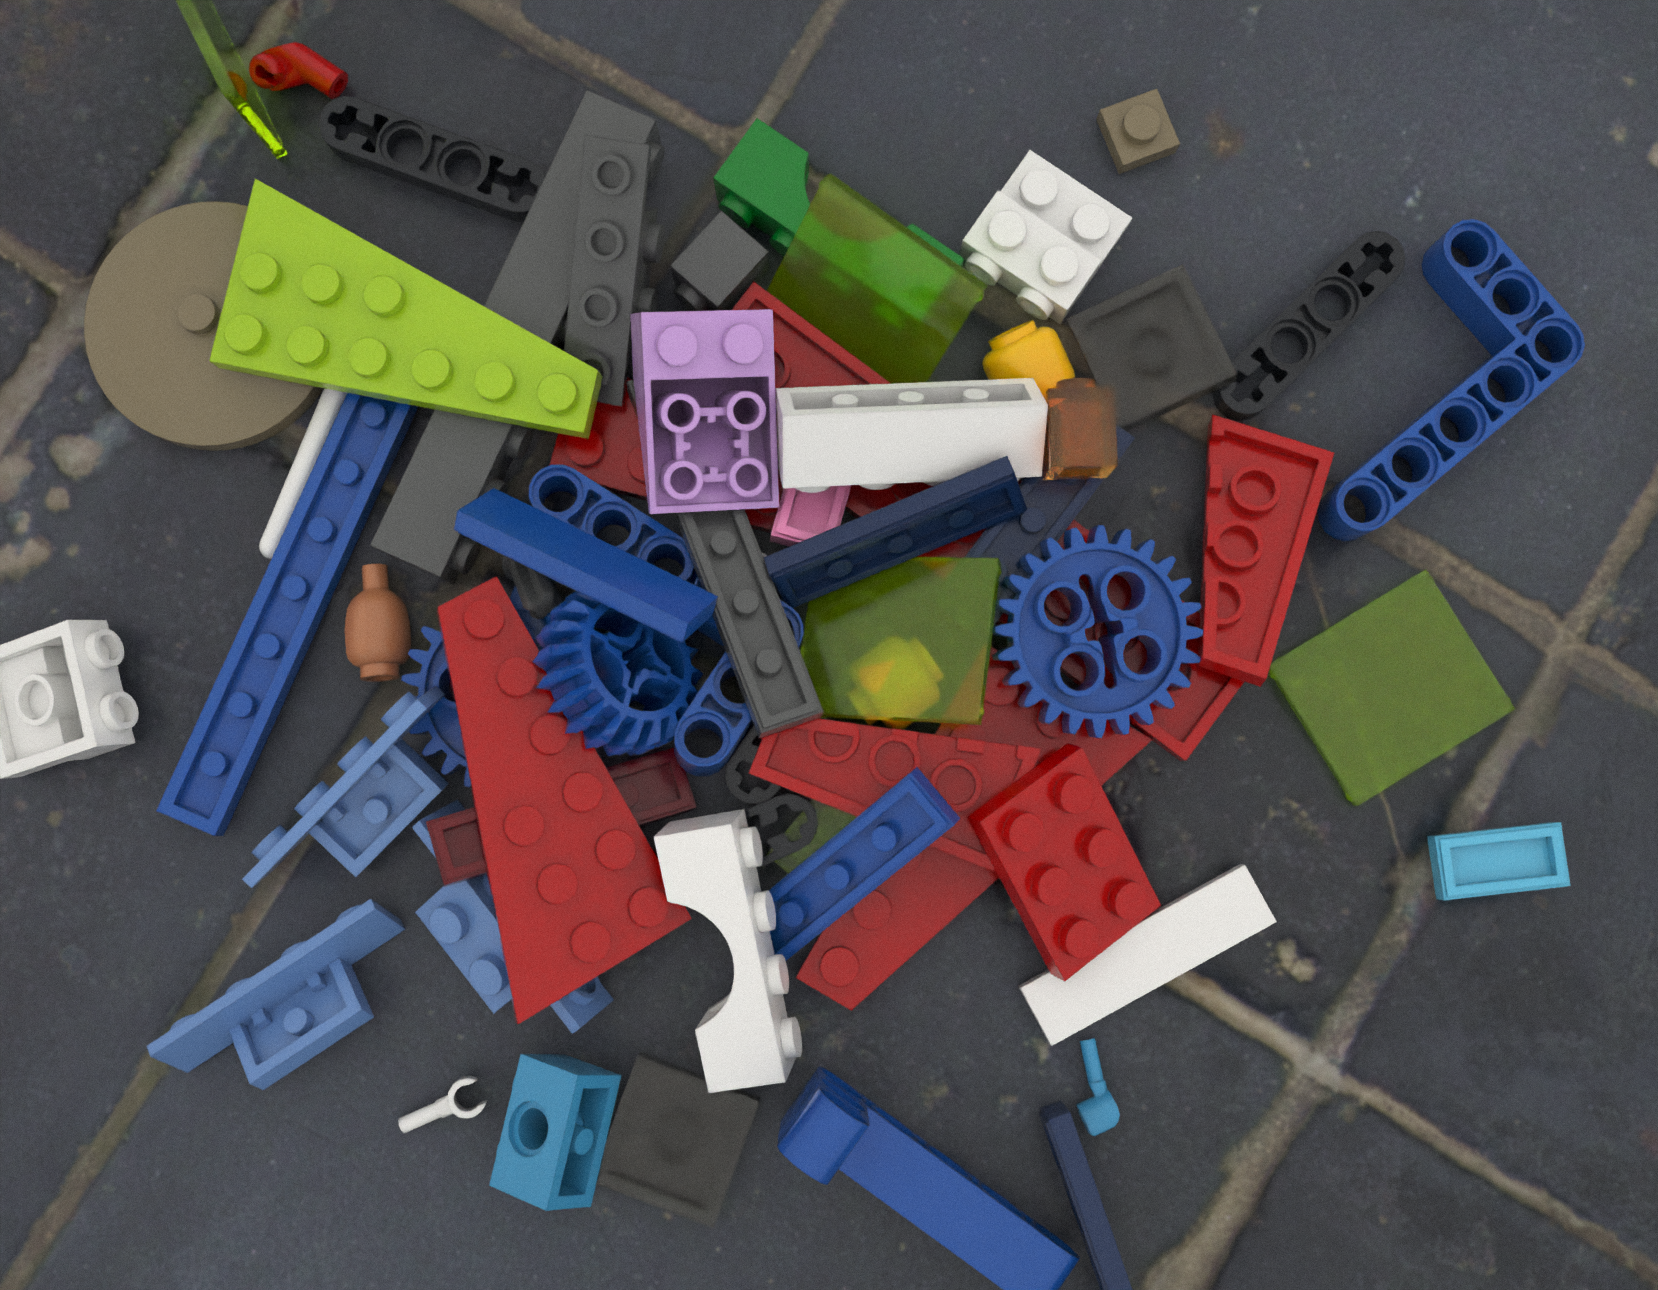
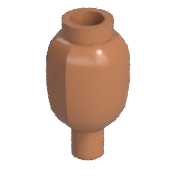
[345,564,411,682]

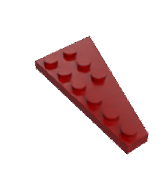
[437,576,692,1024]
[795,644,1153,1011]

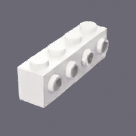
[776,378,1048,493]

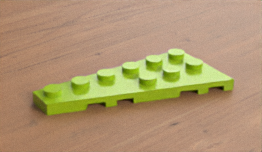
[209,179,603,439]

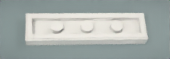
[1018,864,1277,1046]

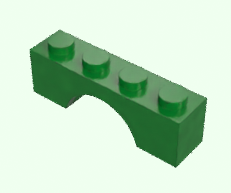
[713,118,964,337]

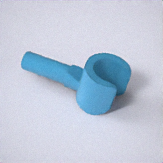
[1075,1038,1120,1136]

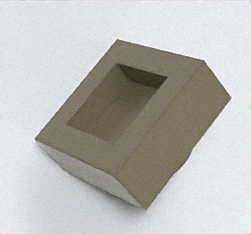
[1096,89,1180,174]

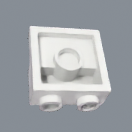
[959,150,1132,324]
[0,620,139,779]

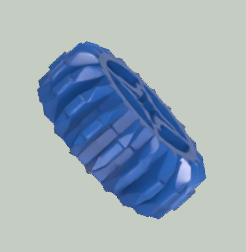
[532,591,704,757]

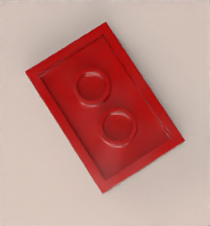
[967,743,1161,981]

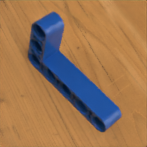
[1318,219,1585,541]
[529,465,804,776]
[777,1066,1080,1290]

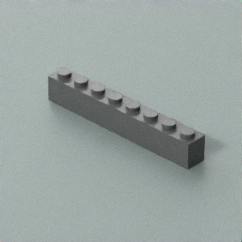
[370,90,665,585]

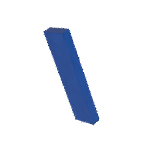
[454,488,718,642]
[768,767,960,961]

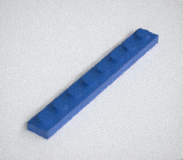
[156,393,419,836]

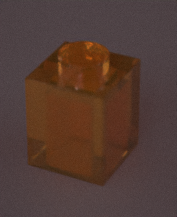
[1043,378,1118,480]

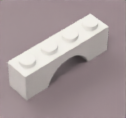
[654,809,802,1093]

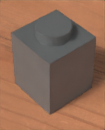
[670,211,769,311]

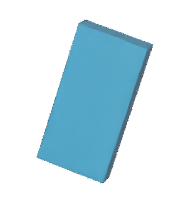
[1427,822,1571,900]

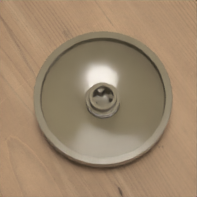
[84,201,324,451]

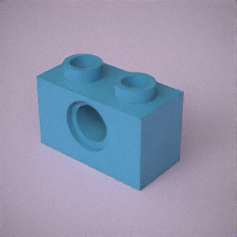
[489,1054,621,1211]

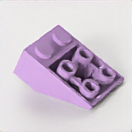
[630,309,779,514]

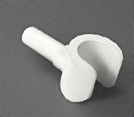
[398,1075,487,1133]

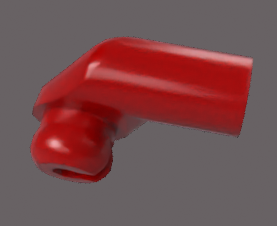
[248,42,348,99]

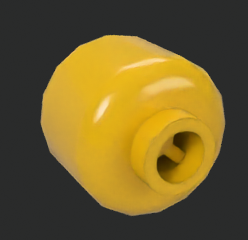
[982,320,1075,413]

